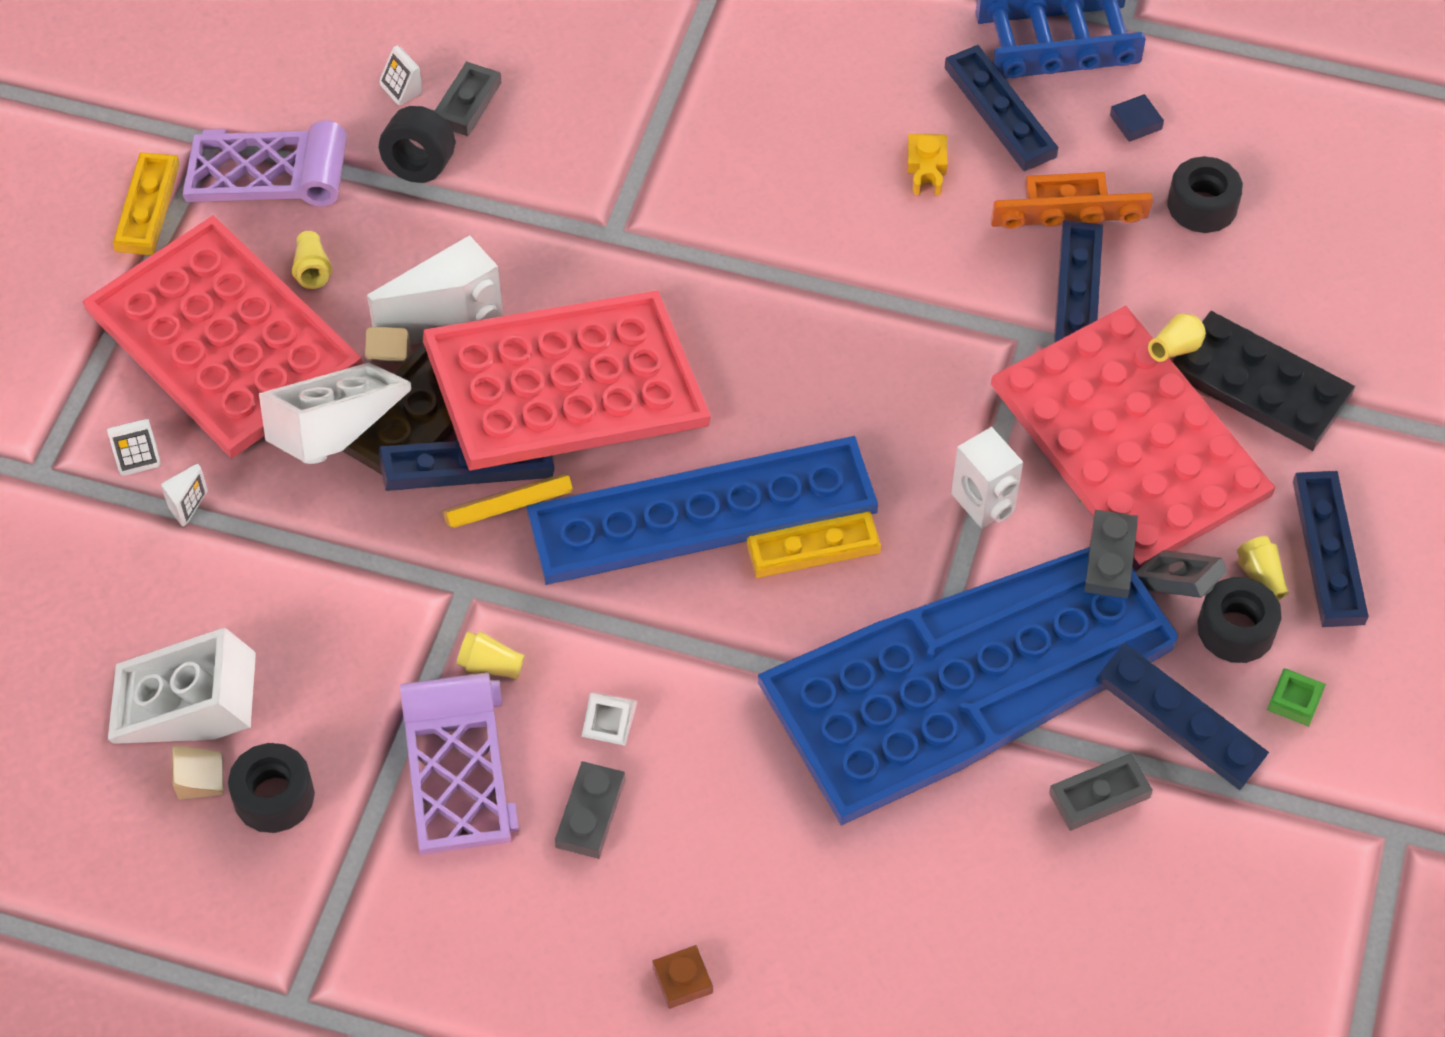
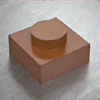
[652,945,713,1009]

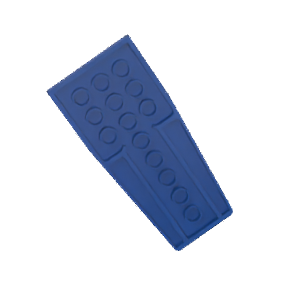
[758,547,1178,826]

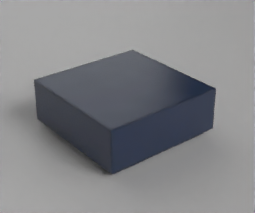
[1110,94,1164,142]

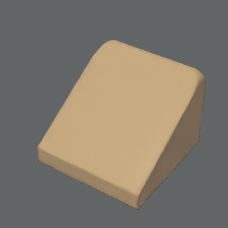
[365,327,412,362]
[172,746,224,800]

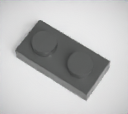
[435,61,502,136]
[1084,510,1138,598]
[1135,550,1228,598]
[1049,753,1153,831]
[555,761,625,859]

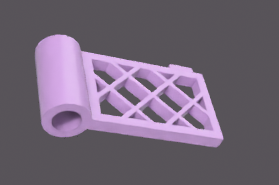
[183,120,347,207]
[400,672,519,855]

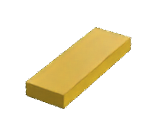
[112,152,180,255]
[442,473,573,528]
[746,511,881,579]

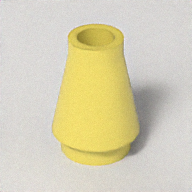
[292,231,332,289]
[1148,314,1206,362]
[1237,536,1289,601]
[456,631,525,680]

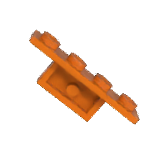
[990,172,1153,229]

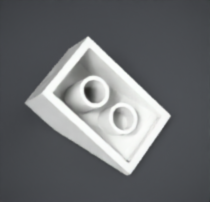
[367,235,503,345]
[259,362,411,464]
[108,627,256,744]

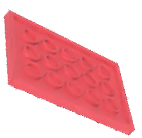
[83,215,363,459]
[423,290,711,471]
[990,305,1276,571]

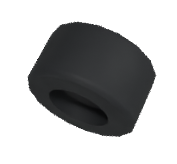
[378,106,456,183]
[1167,156,1243,233]
[1197,577,1282,663]
[228,743,315,833]

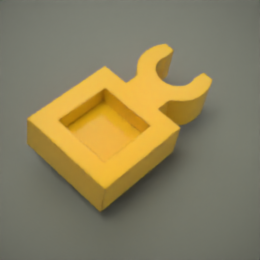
[907,134,948,196]

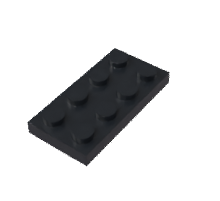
[1172,310,1355,451]

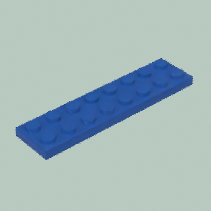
[527,436,878,585]

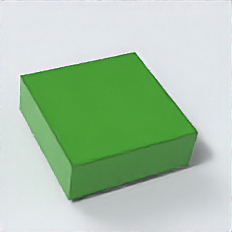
[1267,668,1326,727]

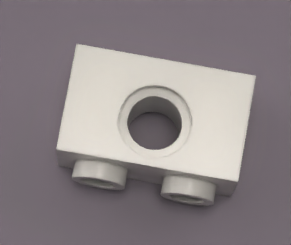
[951,427,1023,529]

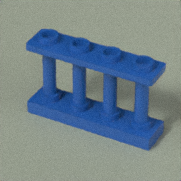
[975,0,1146,78]

